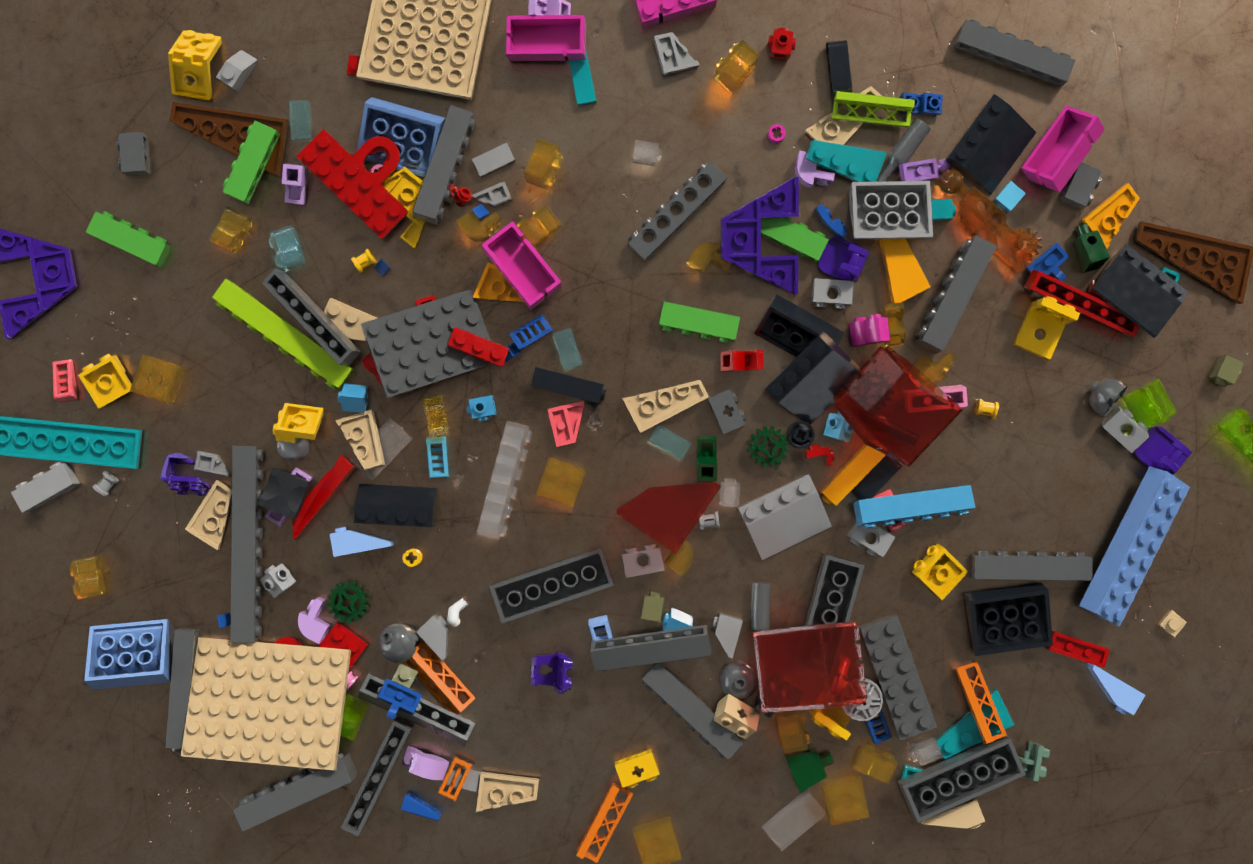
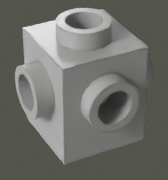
[260,563,296,599]

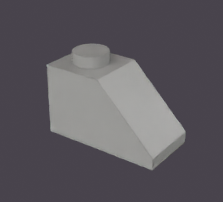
[216,50,258,93]
[712,613,743,659]
[416,614,449,661]

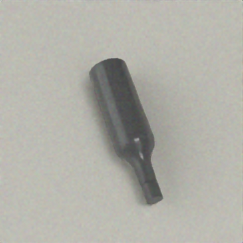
[877,119,931,182]
[750,582,771,657]

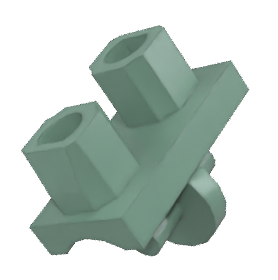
[1018,742,1050,781]

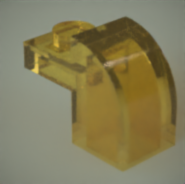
[456,210,502,242]
[687,242,732,274]
[880,302,906,347]
[908,352,956,383]
[423,394,450,438]
[658,533,693,576]

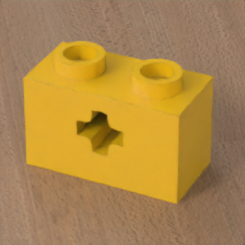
[615,749,660,789]

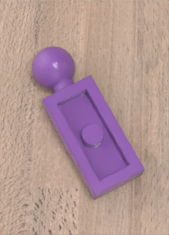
[899,158,952,181]

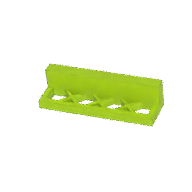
[832,91,915,128]

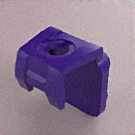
[818,236,870,283]
[1135,426,1192,475]
[161,453,211,496]
[530,652,572,694]

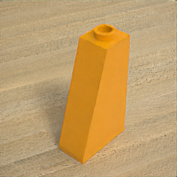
[879,239,930,307]
[819,440,887,506]

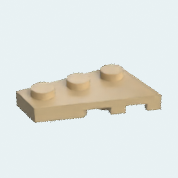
[335,410,385,471]
[185,480,232,550]
[476,772,539,812]

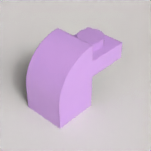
[528,0,571,15]
[795,151,835,188]
[282,164,309,205]
[298,597,332,644]
[401,746,449,781]

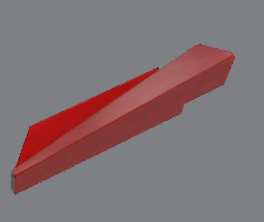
[292,455,356,540]

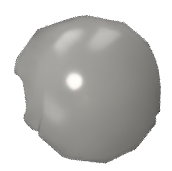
[277,438,309,461]

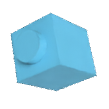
[992,181,1026,214]

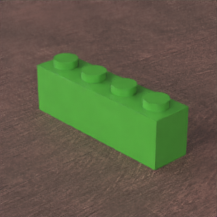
[223,121,280,205]
[86,211,171,268]
[761,217,829,263]
[659,302,740,344]

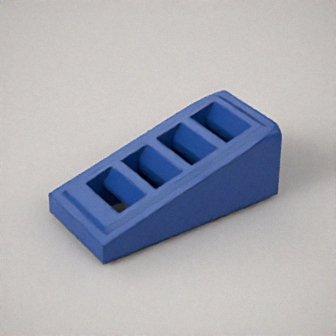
[509,314,552,351]
[863,702,892,745]
[401,792,442,821]

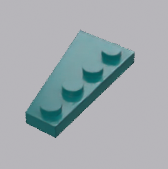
[805,140,887,182]
[935,689,1014,759]

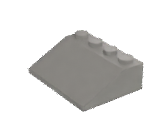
[849,181,933,239]
[737,474,832,560]

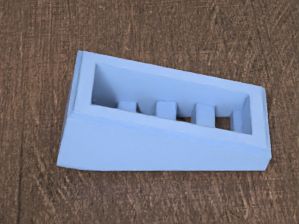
[588,615,613,641]

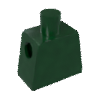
[1073,224,1110,274]
[784,748,834,793]

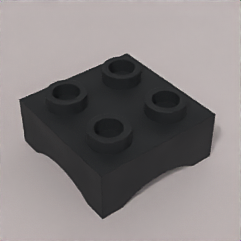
[258,468,312,519]

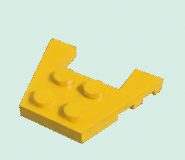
[381,167,425,249]

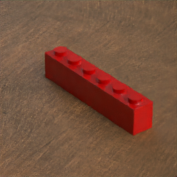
[1024,269,1139,337]

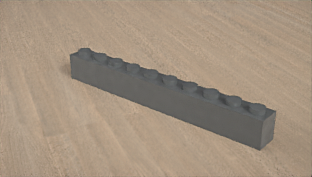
[230,446,264,642]

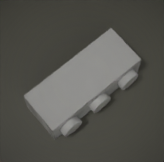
[11,462,80,513]

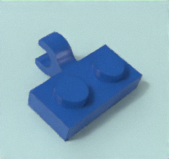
[1026,243,1070,281]
[378,678,423,719]

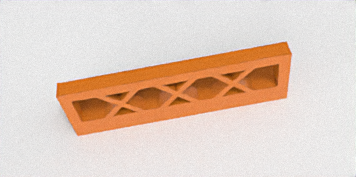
[404,641,475,715]
[954,661,1007,744]
[576,782,634,863]

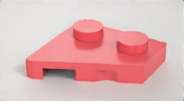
[547,401,585,447]

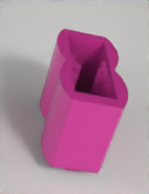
[849,314,890,346]

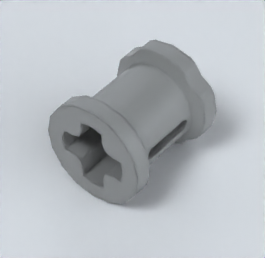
[93,471,119,496]
[698,511,720,531]

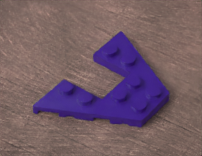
[721,177,799,295]
[0,229,77,340]

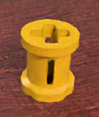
[351,249,377,273]
[975,399,999,419]
[402,548,423,567]

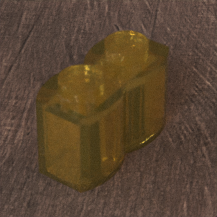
[517,205,561,247]
[210,206,252,252]
[70,556,106,599]
[851,744,898,784]

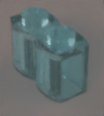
[268,225,306,271]

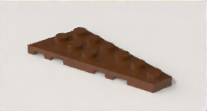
[170,102,289,178]
[1135,221,1253,304]

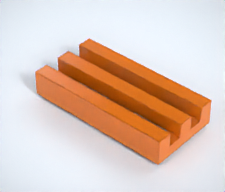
[438,756,473,801]

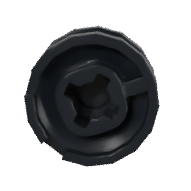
[786,421,815,449]

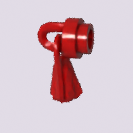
[449,184,471,207]

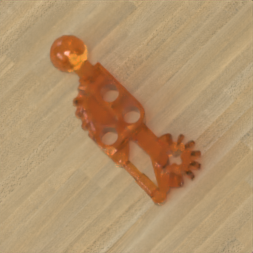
[939,169,1042,273]

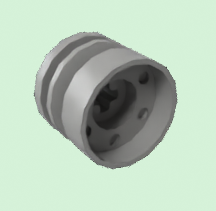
[841,678,883,721]

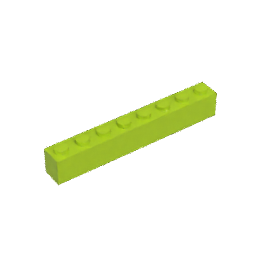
[212,279,355,390]

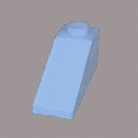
[330,527,394,557]
[1087,663,1145,715]

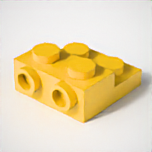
[78,354,134,409]
[273,403,324,443]
[912,543,968,600]

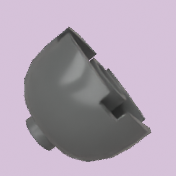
[1089,378,1128,417]
[378,623,418,663]
[719,660,758,700]

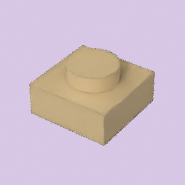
[1157,609,1187,637]

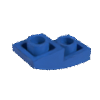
[900,93,943,115]
[814,204,848,239]

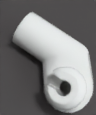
[447,598,468,627]

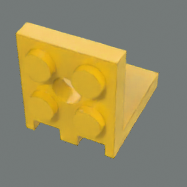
[168,30,222,101]
[1013,296,1080,360]
[808,679,866,740]

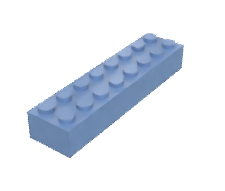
[1079,466,1190,627]

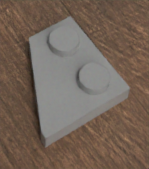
[653,32,699,75]

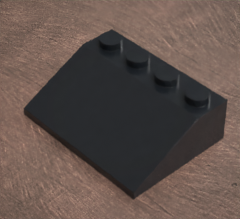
[945,94,1036,195]
[1091,244,1188,338]
[765,331,865,425]
[965,583,1053,656]

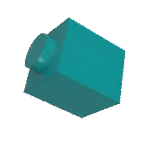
[931,199,956,222]

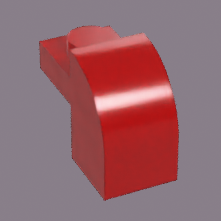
[721,350,764,372]

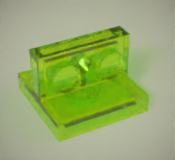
[1122,378,1177,428]
[341,694,370,741]

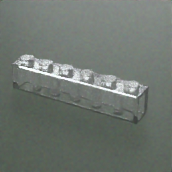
[476,421,533,540]

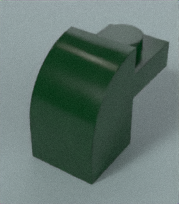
[696,436,717,482]

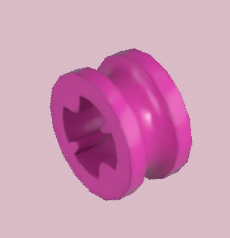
[768,124,786,143]

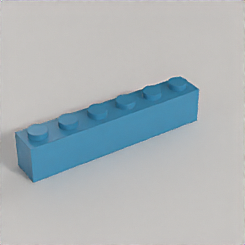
[853,485,975,529]

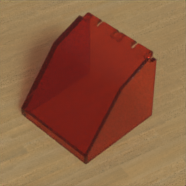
[833,346,963,467]
[617,481,721,554]
[753,622,868,713]

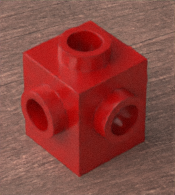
[768,28,796,60]

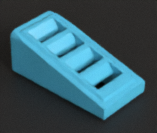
[426,436,449,478]

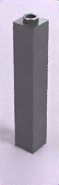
[165,628,200,752]

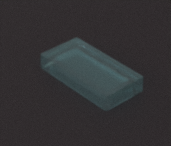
[289,100,312,141]
[552,328,583,371]
[649,424,692,460]

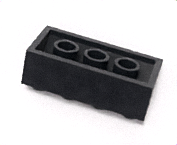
[755,294,844,357]
[353,484,437,527]

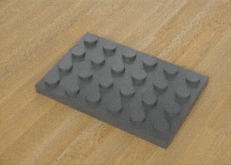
[361,289,491,399]

